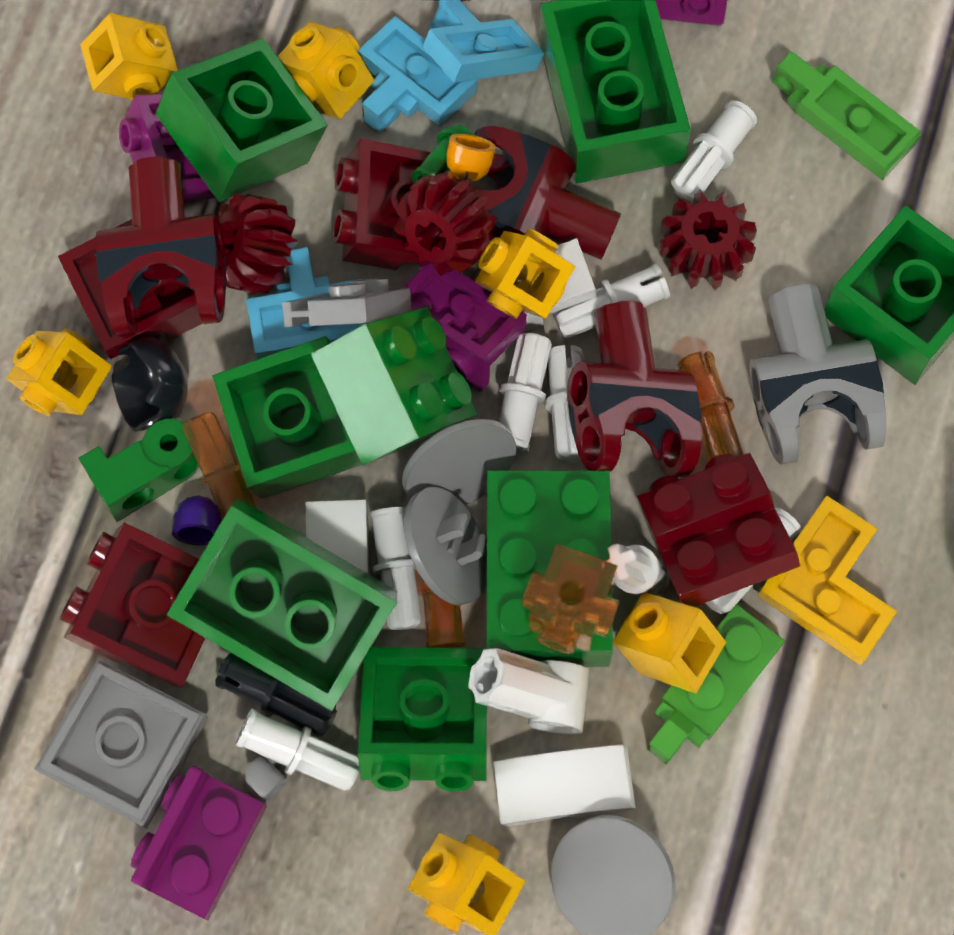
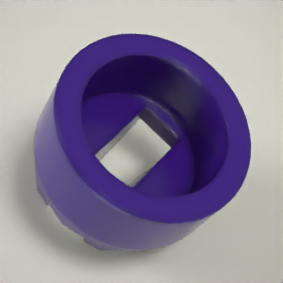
[172,495,222,546]

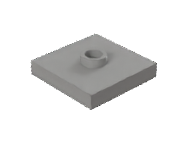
[35,659,208,829]

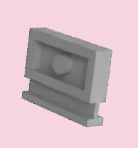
[282,278,412,327]

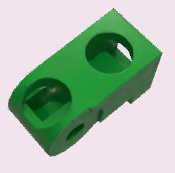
[78,419,201,522]

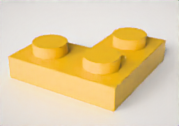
[757,495,898,666]

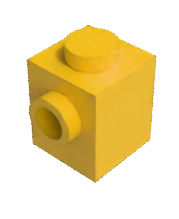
[613,592,726,694]

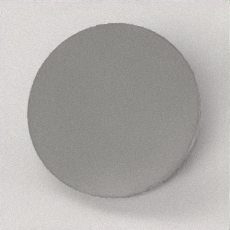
[402,419,516,505]
[404,487,487,605]
[551,815,676,935]

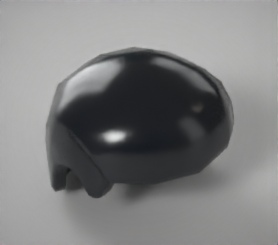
[112,337,188,432]

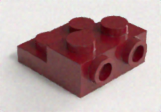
[332,138,467,270]
[58,219,203,359]
[637,452,800,607]
[60,522,205,688]

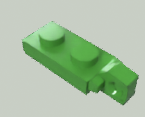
[772,51,922,181]
[647,604,785,765]

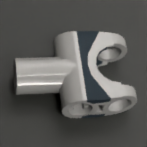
[749,284,886,464]

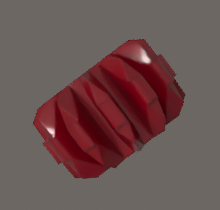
[393,170,497,276]
[659,189,757,290]
[218,194,298,294]

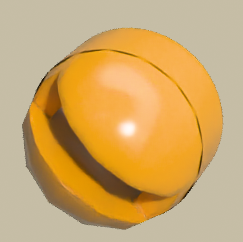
[446,134,496,181]

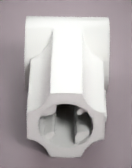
[468,648,591,735]

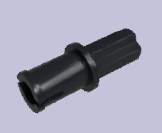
[215,653,337,735]

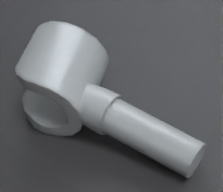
[245,721,302,804]

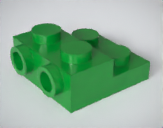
[358,647,487,792]

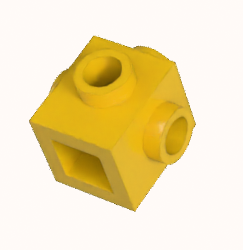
[80,13,178,101]
[277,21,375,120]
[475,228,576,319]
[6,328,112,416]
[407,833,526,935]

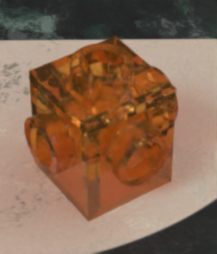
[521,543,620,654]

